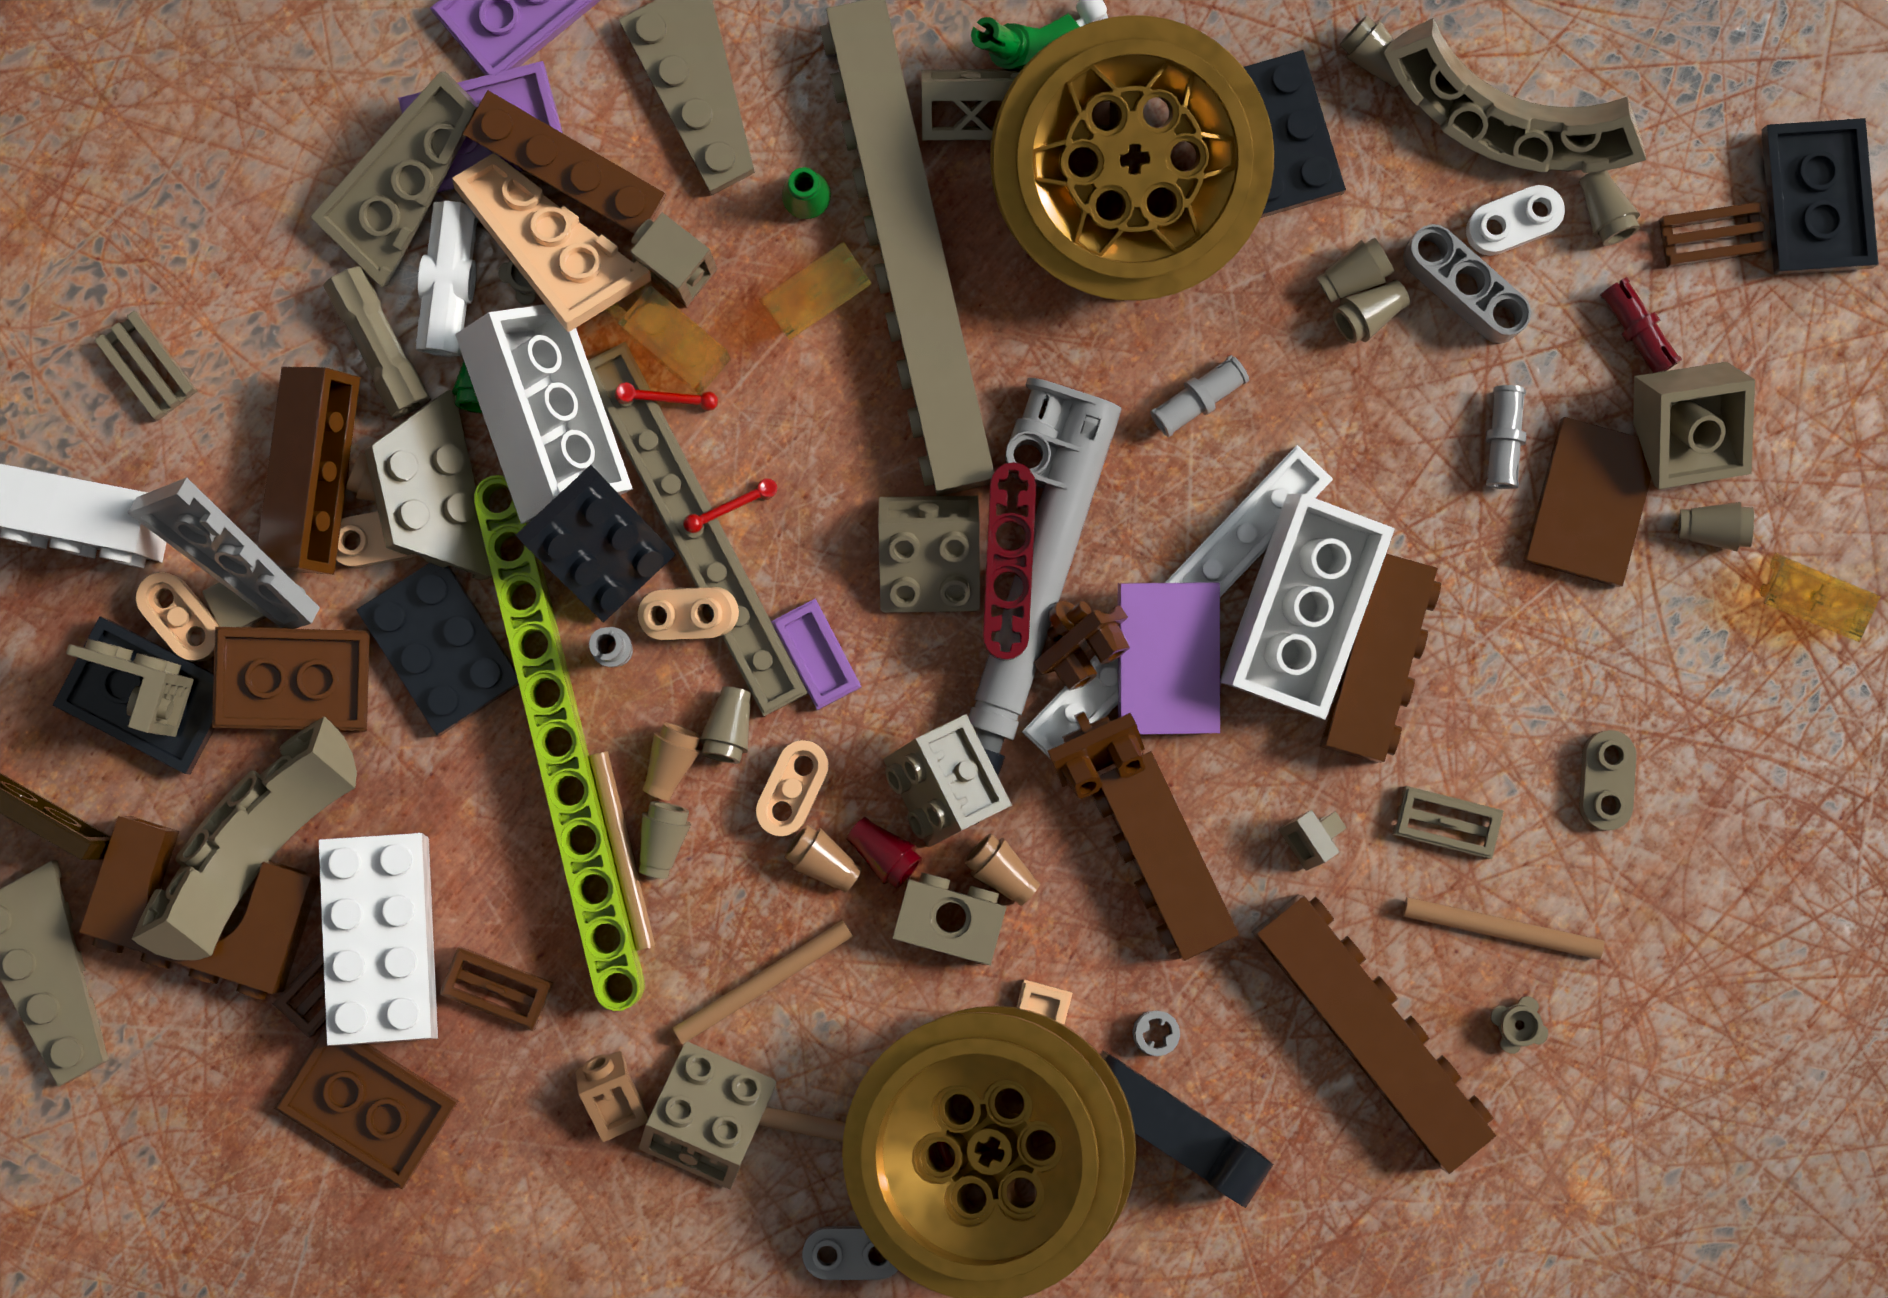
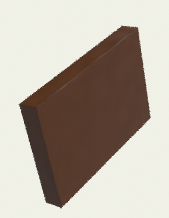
[1523,417,1651,588]
[212,626,370,731]
[274,1027,459,1189]

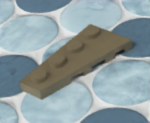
[619,0,755,196]
[310,72,479,287]
[0,860,108,1087]

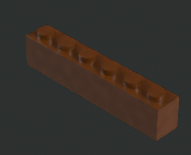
[1252,894,1497,1174]

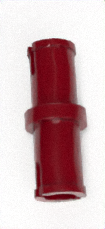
[1600,277,1682,373]

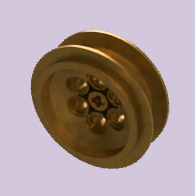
[990,15,1274,301]
[842,1006,1136,1298]

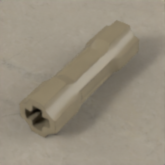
[323,266,431,419]

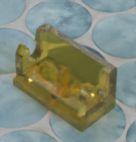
[758,242,872,340]
[1760,552,1881,642]

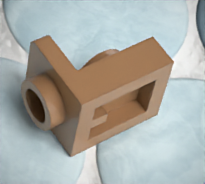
[575,1051,649,1142]

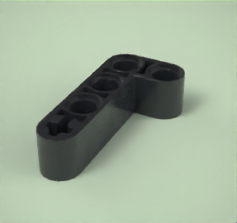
[1100,1050,1274,1208]

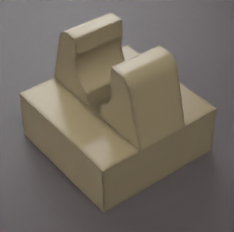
[1278,810,1347,871]

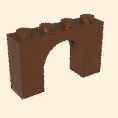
[79,816,320,999]

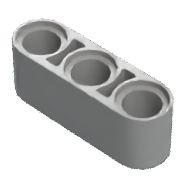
[1403,224,1531,344]

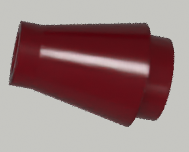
[846,817,922,889]

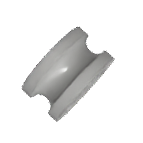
[1132,1010,1180,1056]

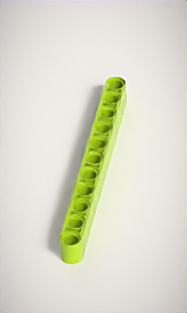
[474,475,645,1011]

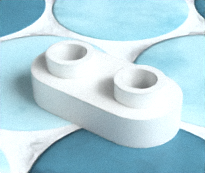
[1466,185,1565,256]

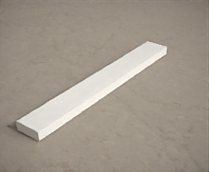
[1022,445,1333,760]

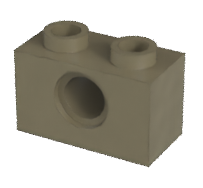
[631,212,717,307]
[893,872,1007,966]

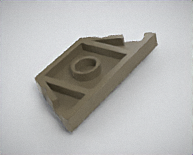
[365,390,492,580]

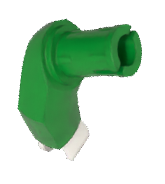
[971,0,1108,70]

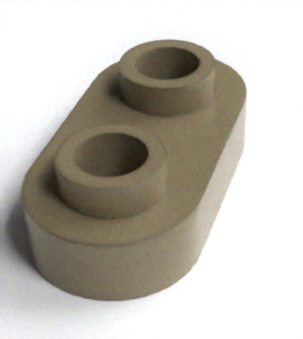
[1579,730,1636,830]

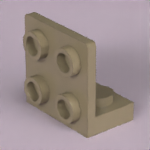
[878,496,980,613]
[66,639,194,737]
[884,714,1012,847]
[638,1042,776,1190]

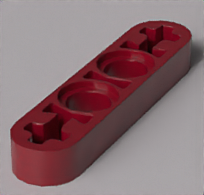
[983,462,1036,661]

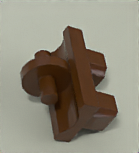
[1034,601,1130,691]
[1048,711,1146,799]

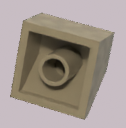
[1633,362,1755,489]

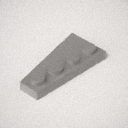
[128,477,320,629]

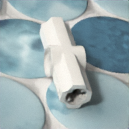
[416,201,478,357]

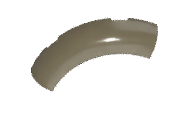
[1384,18,1646,173]
[132,717,357,960]

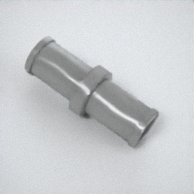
[1150,355,1249,437]
[1486,385,1527,489]
[589,627,633,668]

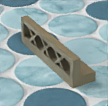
[921,69,1118,140]

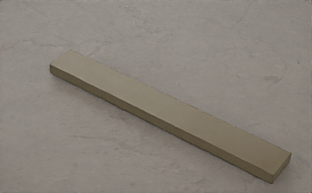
[588,342,808,717]

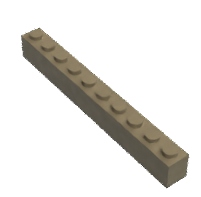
[820,0,994,496]

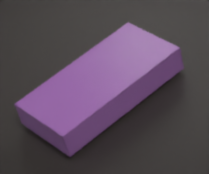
[771,598,862,710]

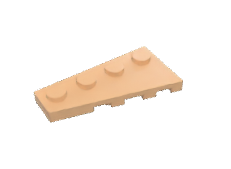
[452,153,651,332]

